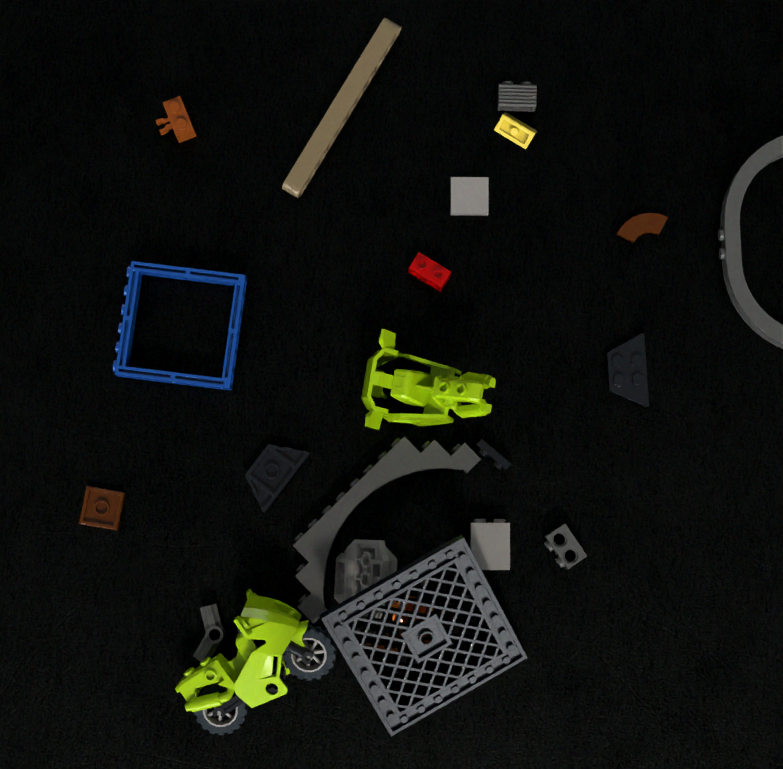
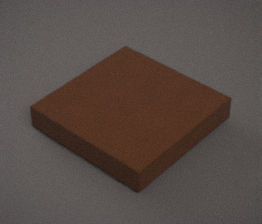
[79,486,125,531]

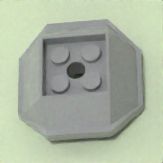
[334,540,397,618]

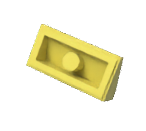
[494,112,537,149]

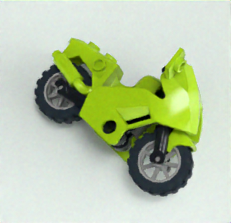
[175,589,337,735]

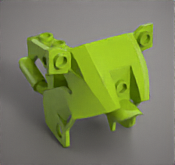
[361,329,496,430]

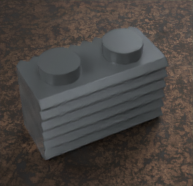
[497,81,537,112]

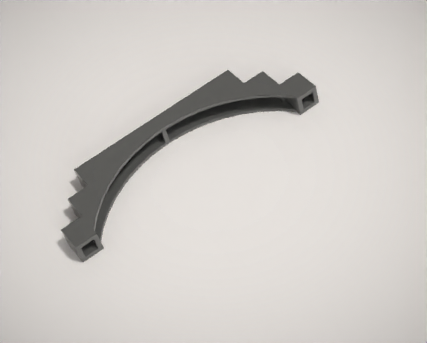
[293,436,481,624]

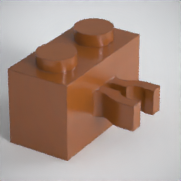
[155,96,196,143]

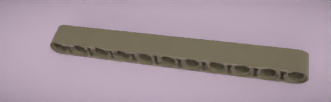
[282,18,402,198]

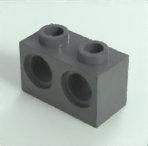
[544,524,587,569]

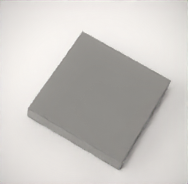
[451,177,489,216]

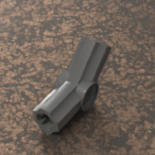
[193,603,225,662]

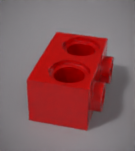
[408,252,451,292]

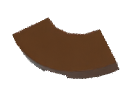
[617,213,668,243]

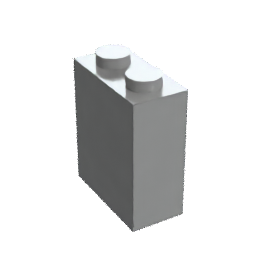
[470,519,510,570]

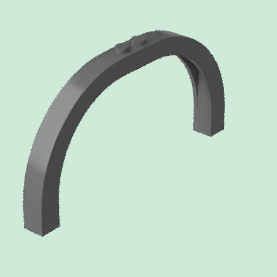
[718,136,783,349]

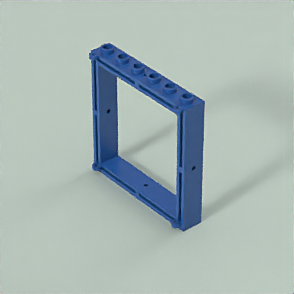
[113,261,247,391]

